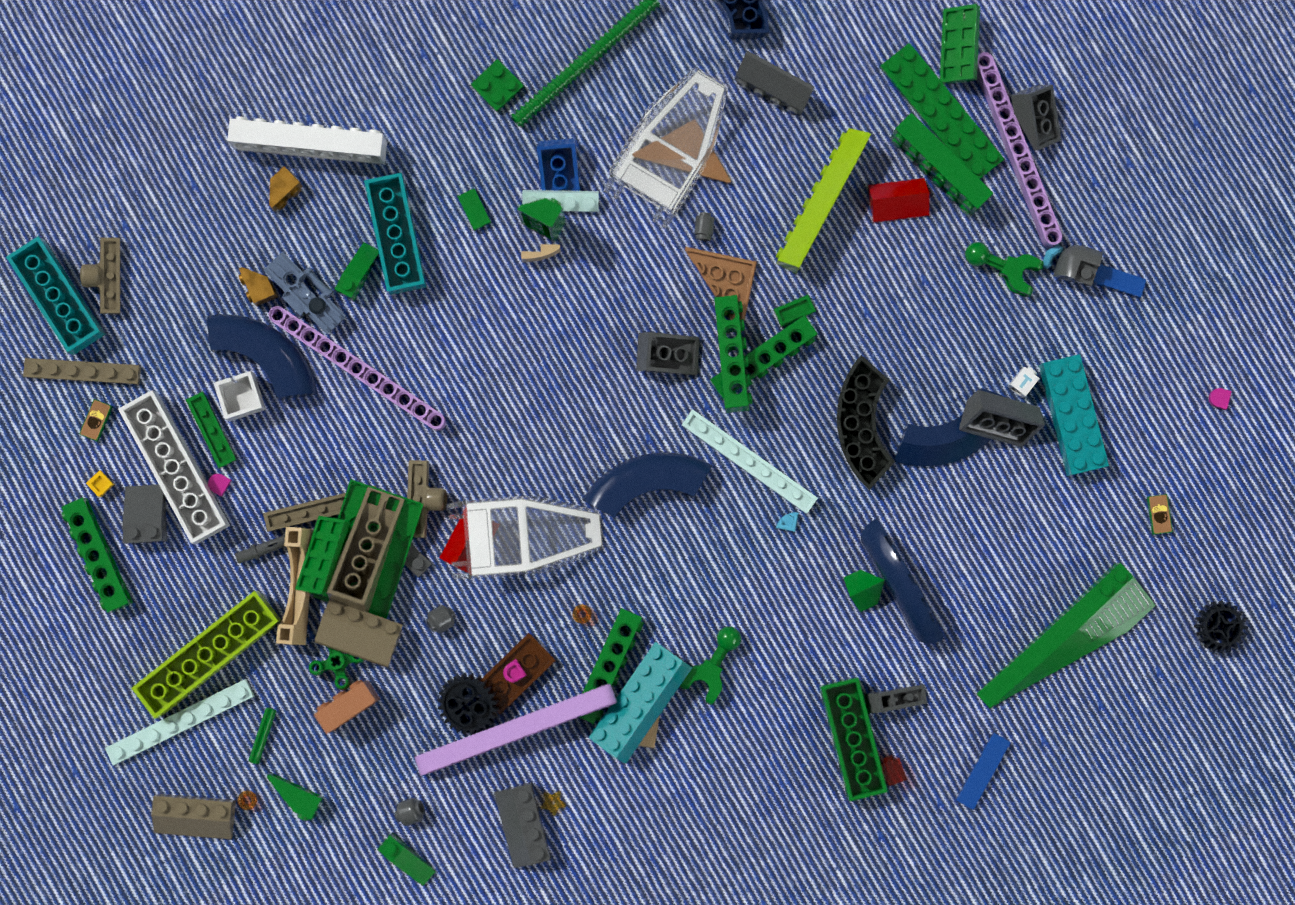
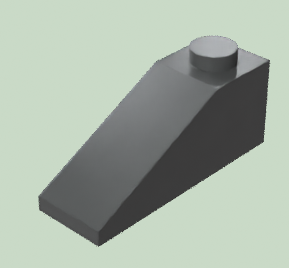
[864,684,927,713]

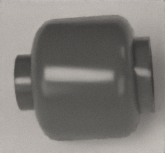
[426,605,456,634]
[395,798,425,826]

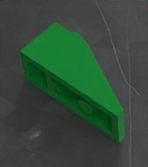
[334,242,379,301]
[267,773,324,821]
[377,832,436,886]

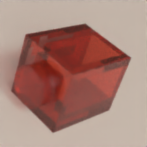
[880,755,907,786]

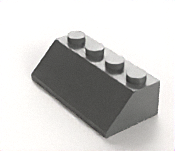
[735,51,814,116]
[959,390,1045,447]
[494,782,551,868]

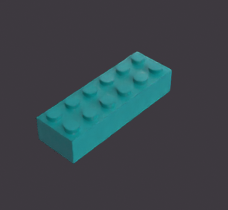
[364,173,427,295]
[6,236,106,355]
[1039,354,1109,476]
[589,642,692,764]

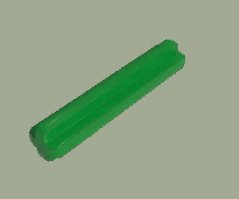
[248,707,276,764]

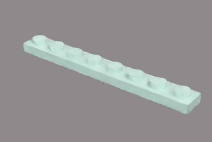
[681,409,818,514]
[105,679,254,765]

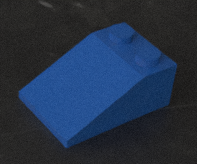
[537,138,580,191]

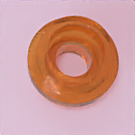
[572,604,592,624]
[237,790,257,810]

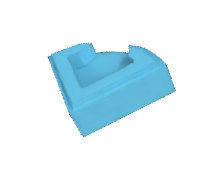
[1043,244,1063,269]
[776,512,799,532]

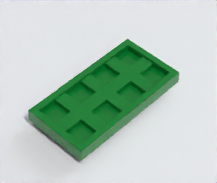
[940,4,980,84]
[295,516,350,597]

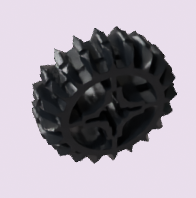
[1194,601,1248,653]

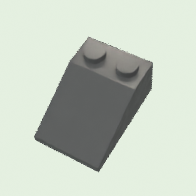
[1011,85,1061,150]
[636,332,700,375]
[122,484,167,544]

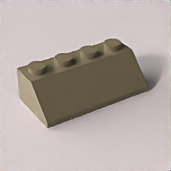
[314,599,403,668]
[151,794,236,839]

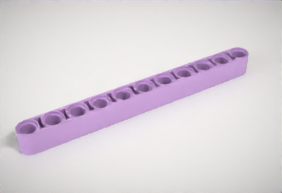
[977,52,1062,248]
[269,306,446,431]
[414,684,617,776]

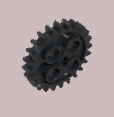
[437,673,500,735]

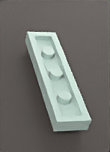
[522,190,599,212]

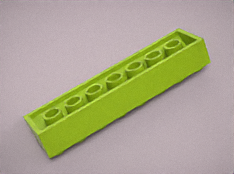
[775,128,871,274]

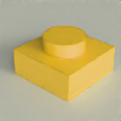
[86,470,115,498]

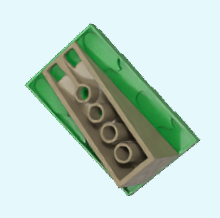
[313,479,424,619]

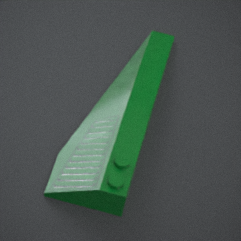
[976,563,1156,708]

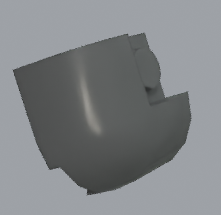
[1053,245,1103,287]

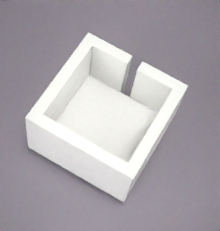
[214,371,266,422]

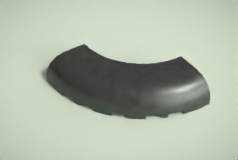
[837,355,895,490]

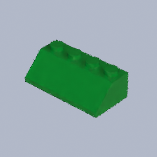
[517,198,566,242]

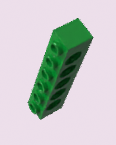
[714,295,753,413]
[709,315,817,400]
[61,497,133,613]
[579,608,644,724]

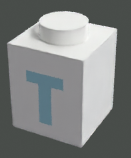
[1007,367,1040,398]

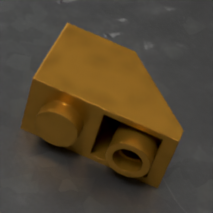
[269,166,303,212]
[238,267,278,306]

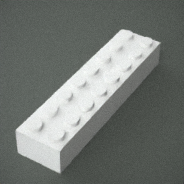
[227,116,388,165]
[118,390,230,544]

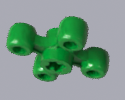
[309,647,365,690]

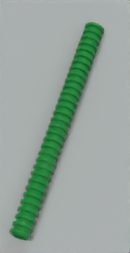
[511,0,660,128]

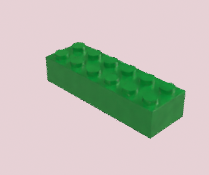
[891,113,993,216]
[819,677,888,801]

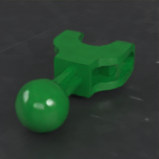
[965,242,1044,297]
[680,626,741,705]

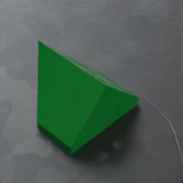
[844,569,885,612]

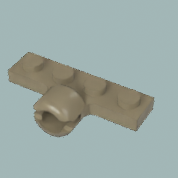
[80,237,120,314]
[407,460,447,538]

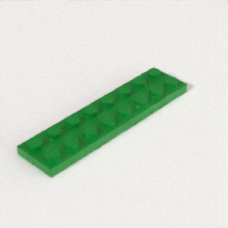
[879,43,1004,179]

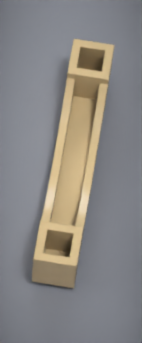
[276,527,314,645]

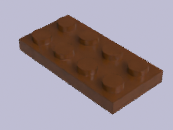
[480,633,556,714]

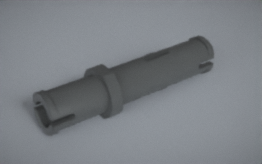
[235,535,286,564]

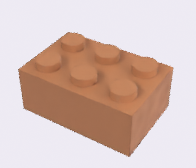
[313,679,380,734]

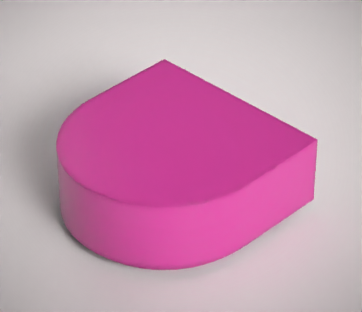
[1209,388,1232,410]
[208,474,232,497]
[503,659,527,682]

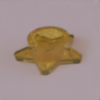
[541,791,566,816]

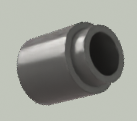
[694,212,715,241]

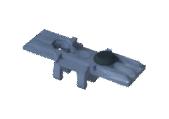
[264,252,347,335]

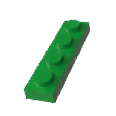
[186,391,237,469]

